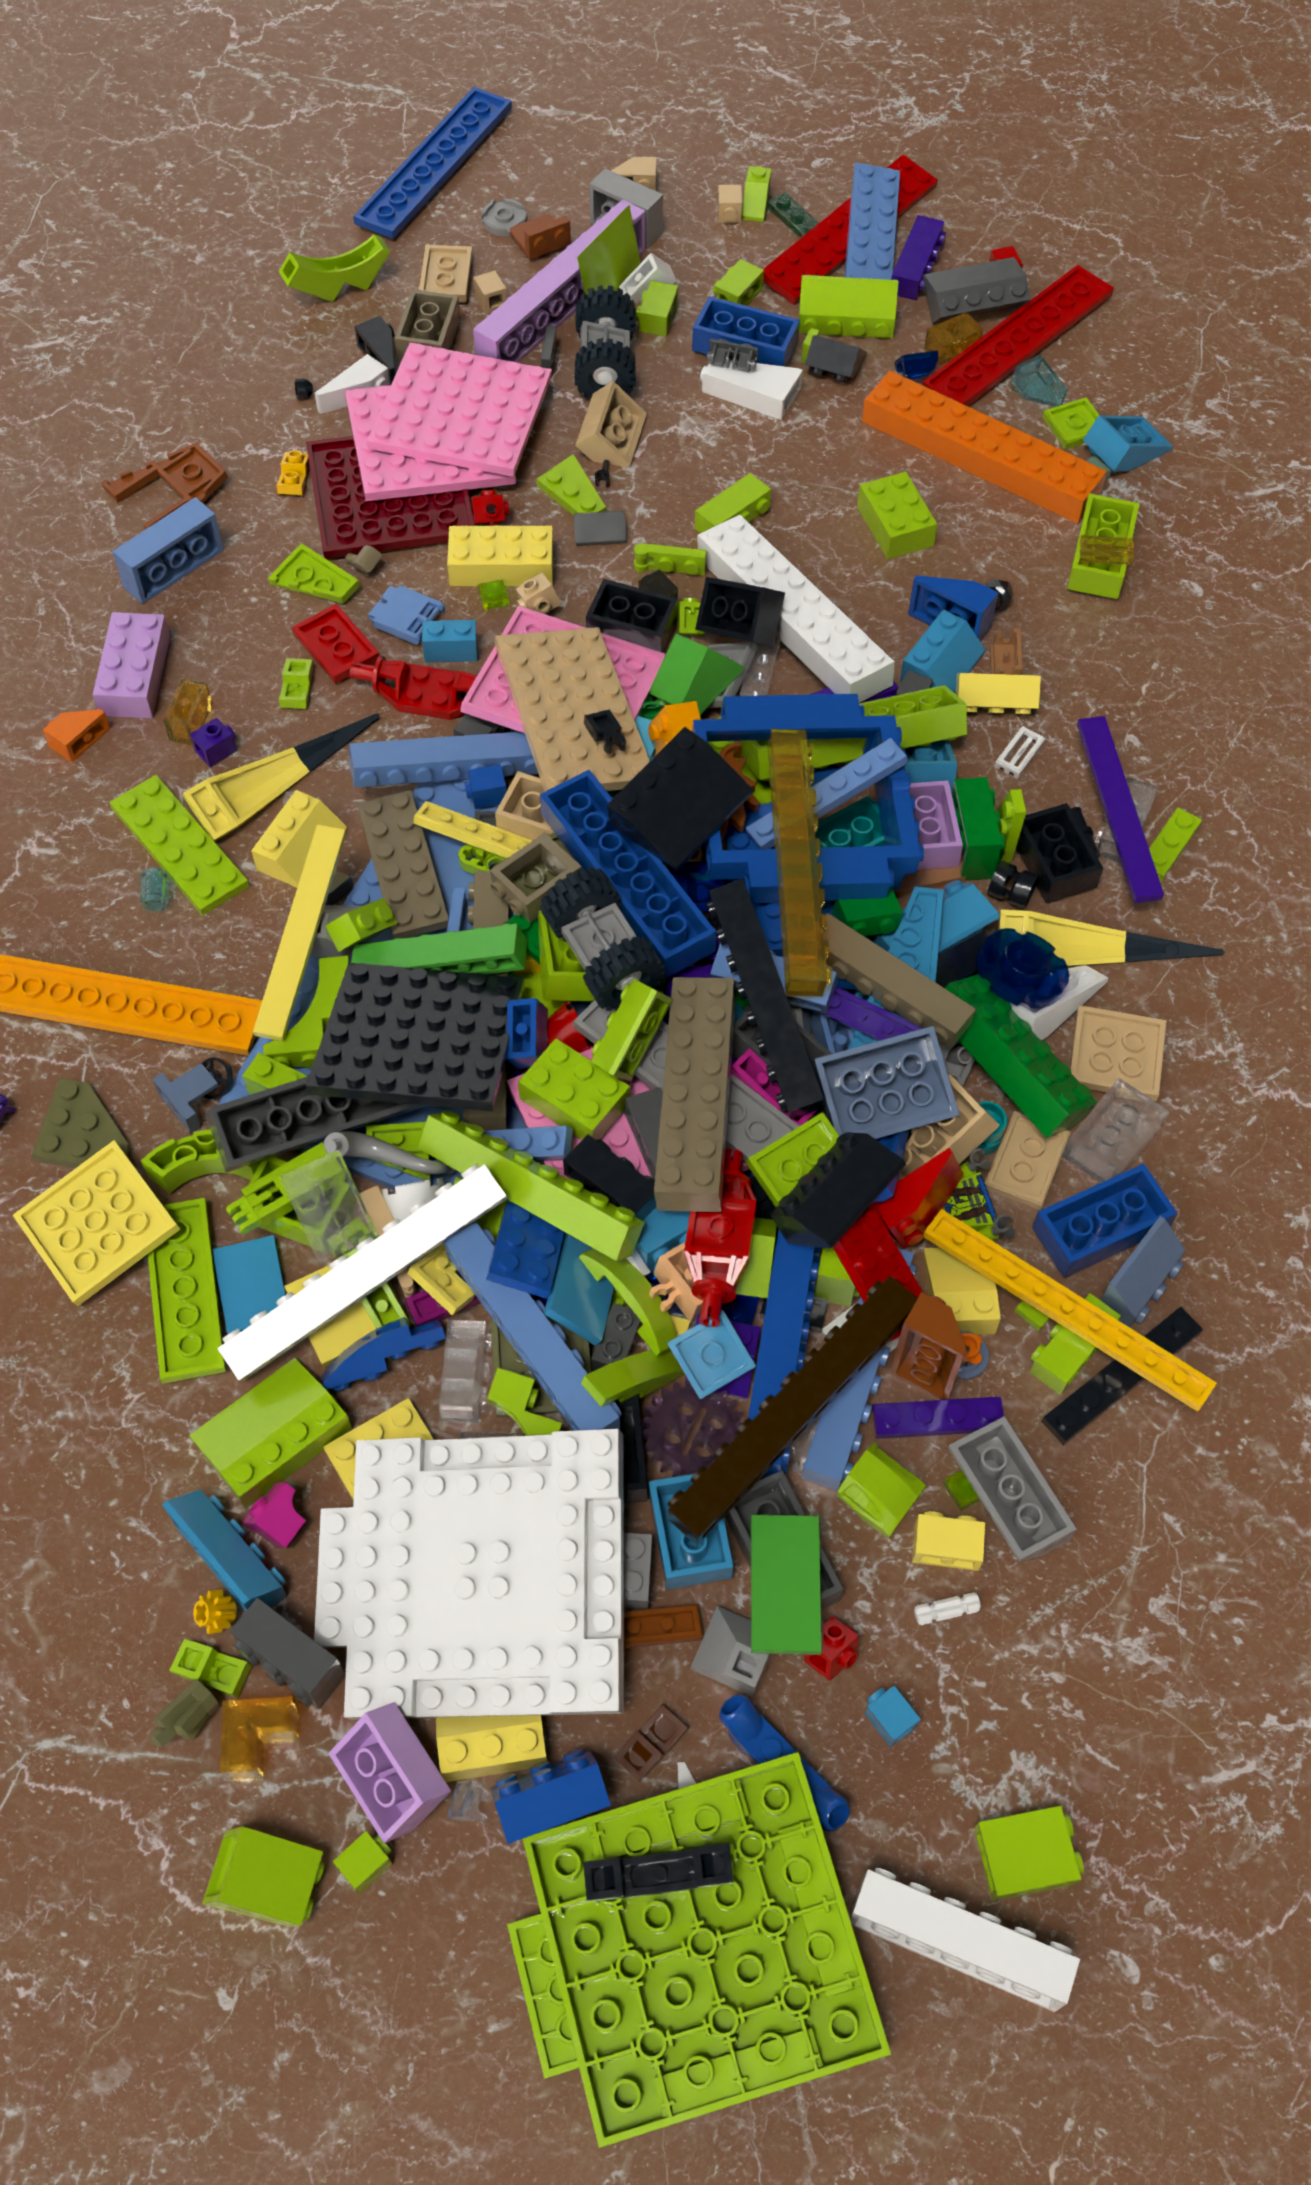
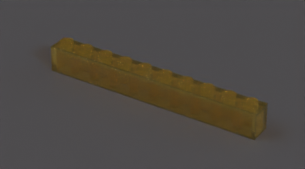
[767,729,831,997]

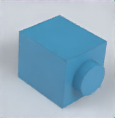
[864,1686,921,1748]

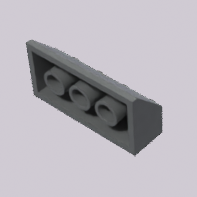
[923,257,1031,324]

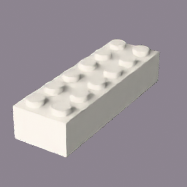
[849,1868,1080,2012]

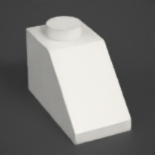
[619,253,677,303]

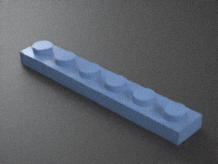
[746,738,908,849]

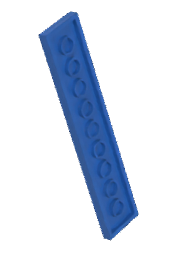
[353,87,512,239]

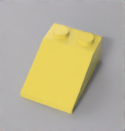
[923,1247,1001,1335]

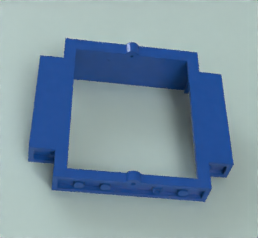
[691,694,924,903]

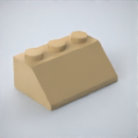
[575,381,647,467]

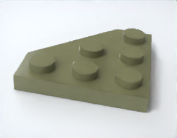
[32,1078,131,1168]

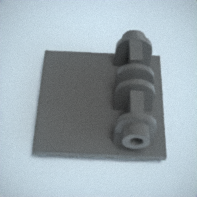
[706,339,758,372]

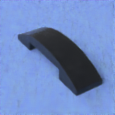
[583,1843,734,1901]

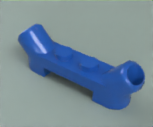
[719,1695,851,1832]

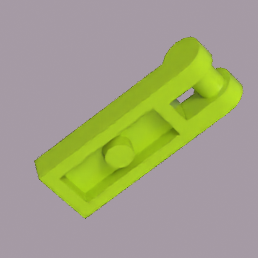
[634,543,707,576]

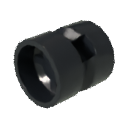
[987,860,1039,910]

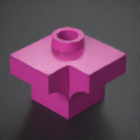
[241,1482,306,1548]

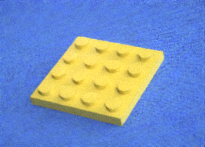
[13,1140,180,1307]

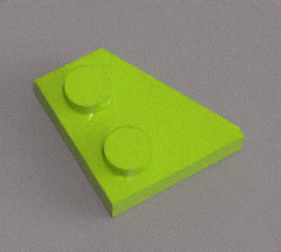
[366,1122,431,1181]

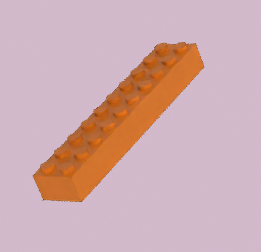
[862,371,1107,524]

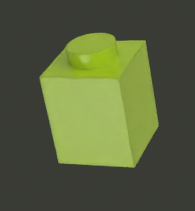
[332,1831,393,1895]

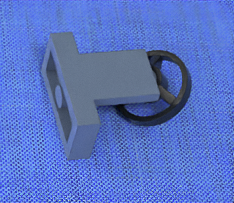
[152,1057,233,1134]

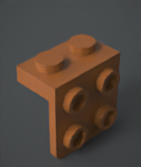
[510,214,571,260]

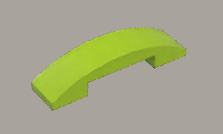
[578,1248,677,1356]

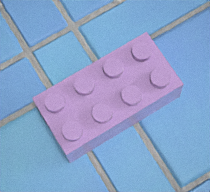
[93,612,171,718]

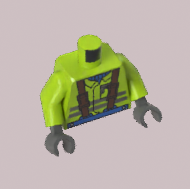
[943,1148,1015,1241]

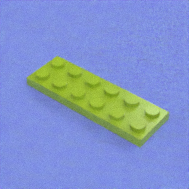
[109,775,250,916]
[147,1198,227,1384]

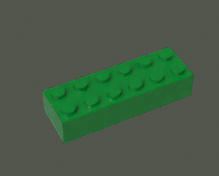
[945,974,1098,1138]

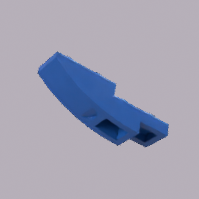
[321,1317,446,1391]

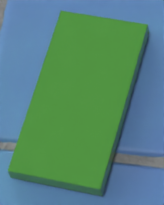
[751,1515,822,1655]

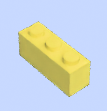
[955,673,1041,714]

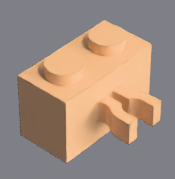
[649,1242,705,1323]

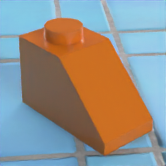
[43,709,110,763]

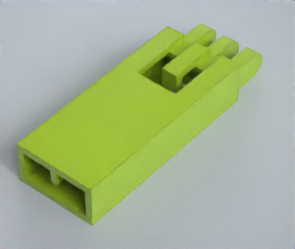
[226,1142,345,1234]

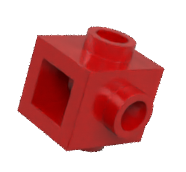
[472,490,509,526]
[804,1616,859,1681]

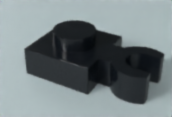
[583,709,626,754]

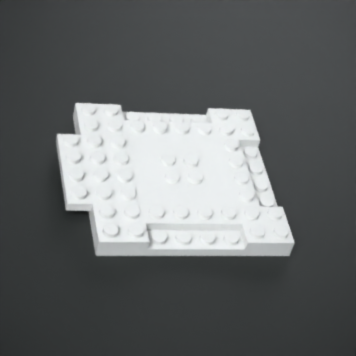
[314,1429,624,1720]

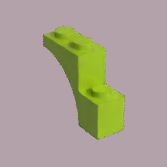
[487,1367,562,1436]

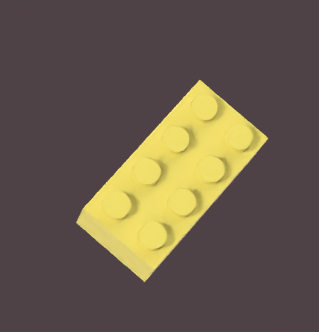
[447,526,553,586]

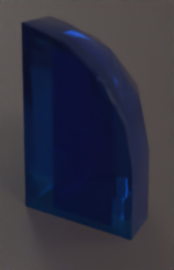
[894,350,938,379]

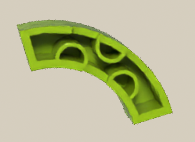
[141,1129,276,1194]

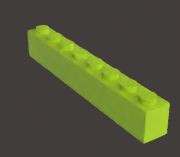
[418,1110,644,1261]

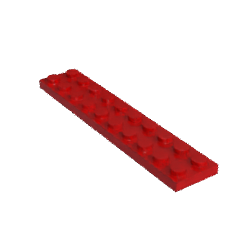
[763,154,938,305]
[922,265,1114,406]

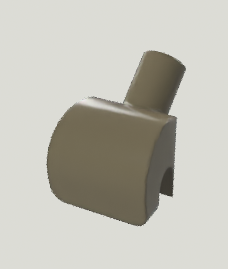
[346,545,382,577]

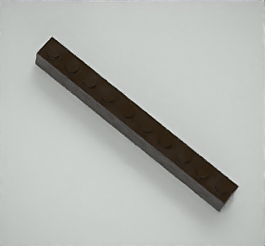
[667,1275,918,1546]

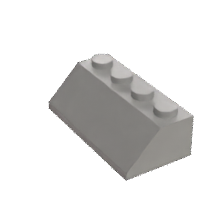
[948,1416,1077,1562]

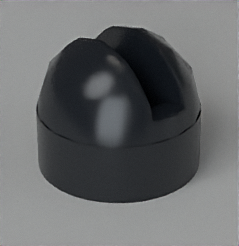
[295,378,313,399]

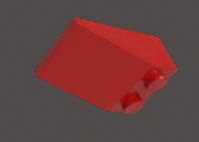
[873,1148,964,1249]

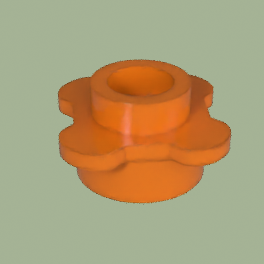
[961,1333,982,1365]

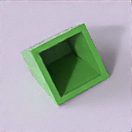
[649,634,744,715]

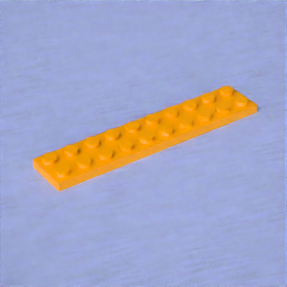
[0,954,262,1056]

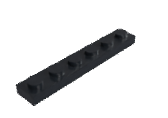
[1041,1307,1203,1446]

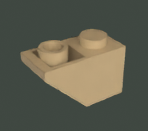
[611,157,656,191]

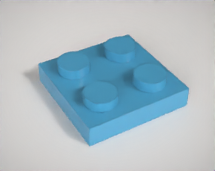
[667,1310,756,1399]

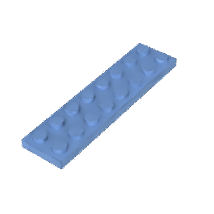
[844,162,900,280]

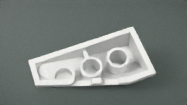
[994,965,1108,1040]

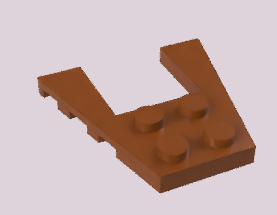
[101,443,228,530]

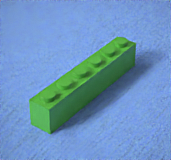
[351,924,528,974]

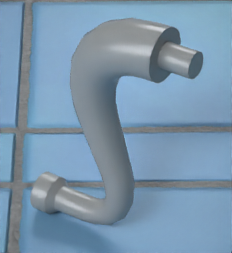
[324,1131,456,1174]

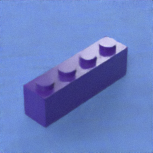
[891,215,947,300]

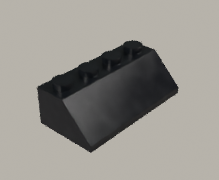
[770,1132,906,1249]

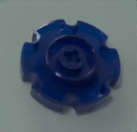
[976,928,1069,1009]

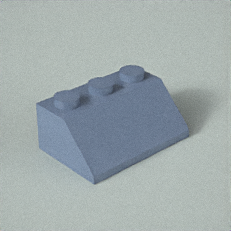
[1101,1216,1185,1328]

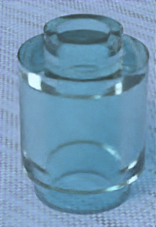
[139,867,169,912]

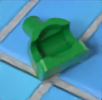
[639,695,661,720]

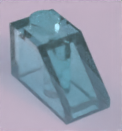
[1011,354,1068,407]

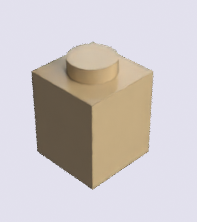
[718,185,742,223]
[473,271,507,314]

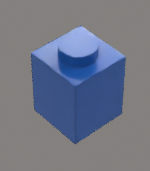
[464,764,506,809]

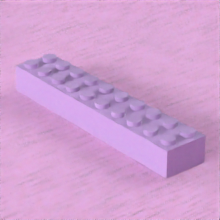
[473,199,645,363]

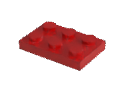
[292,603,380,684]

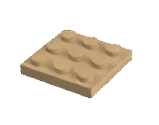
[1070,1005,1167,1101]

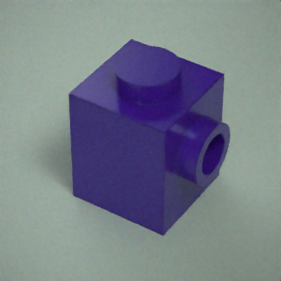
[190,718,237,768]

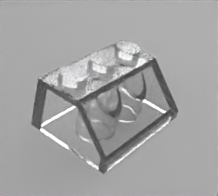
[279,1150,378,1264]

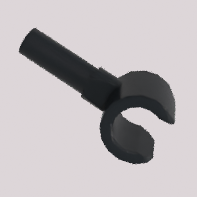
[595,460,610,487]

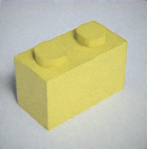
[912,1511,985,1571]

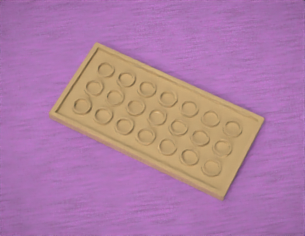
[495,627,650,791]

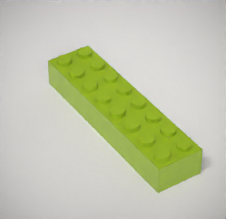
[741,685,967,781]

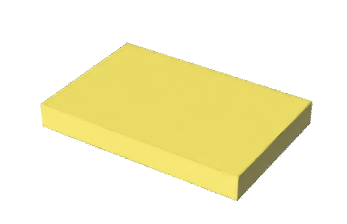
[284,1265,376,1368]

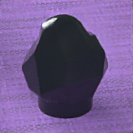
[984,580,1013,610]

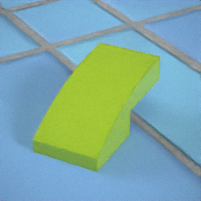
[279,658,313,709]
[169,1639,252,1698]

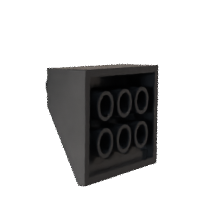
[607,727,753,872]

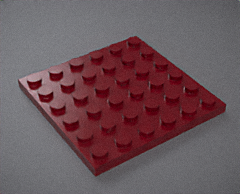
[306,436,475,559]

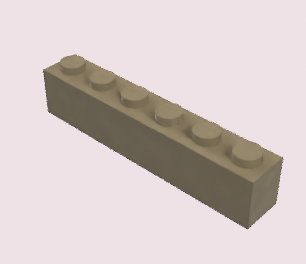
[804,913,976,1049]

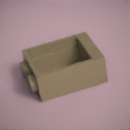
[490,832,582,923]

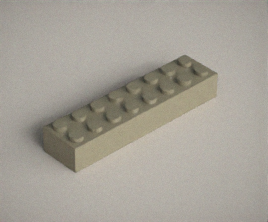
[654,977,736,1212]

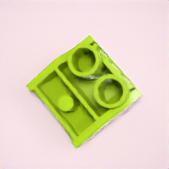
[836,1442,926,1539]

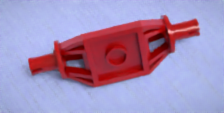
[349,656,477,720]
[684,1148,757,1327]

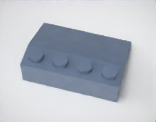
[811,1026,960,1139]

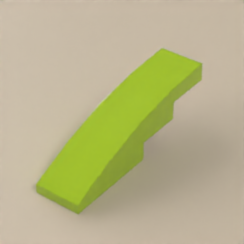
[581,1350,685,1407]

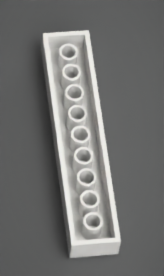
[697,515,895,703]

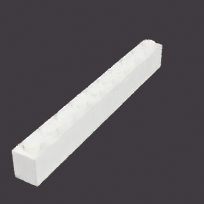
[217,1164,508,1381]

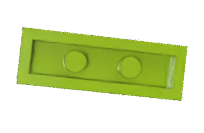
[1149,807,1202,882]

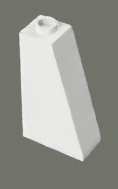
[700,359,803,420]

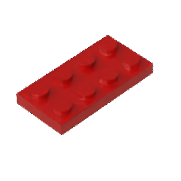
[833,1203,923,1342]

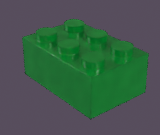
[951,777,1005,880]

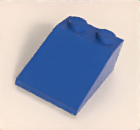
[908,575,999,642]

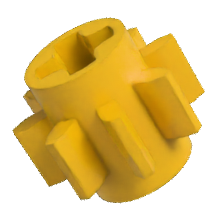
[193,1589,237,1634]

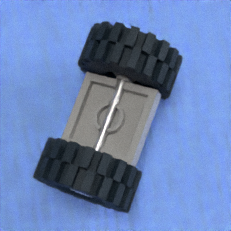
[574,285,636,399]
[540,867,665,1011]

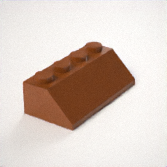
[890,1292,967,1400]

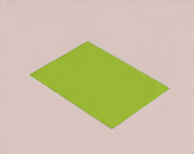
[577,205,641,295]

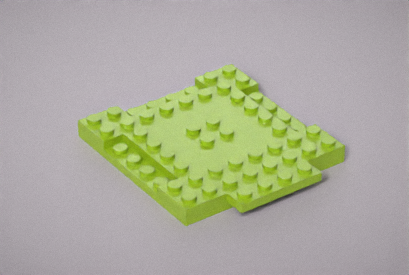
[507,1752,891,2148]

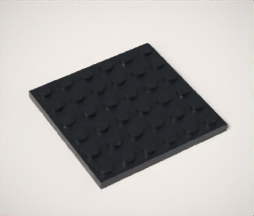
[306,963,525,1111]

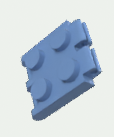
[368,585,445,645]

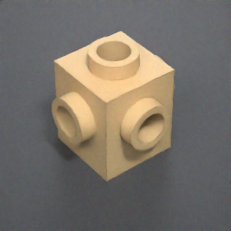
[516,572,562,615]

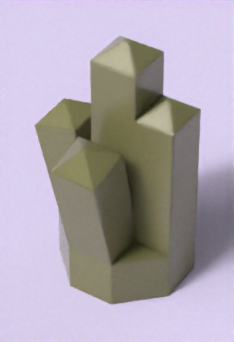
[150,1679,219,1747]

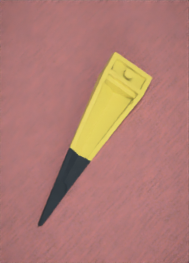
[182,714,379,842]
[997,910,1225,970]

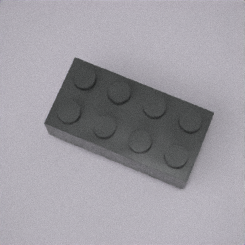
[725,1470,844,1610]

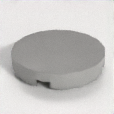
[481,199,527,236]

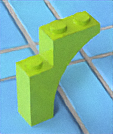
[278,234,390,302]
[263,955,350,1068]

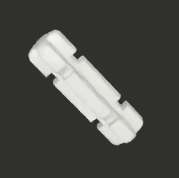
[914,1592,981,1625]

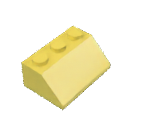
[251,790,348,888]
[436,1715,547,1782]

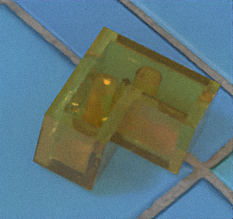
[220,1696,299,1781]

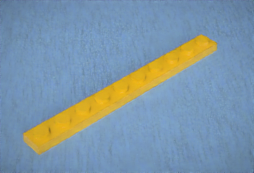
[923,1209,1217,1412]

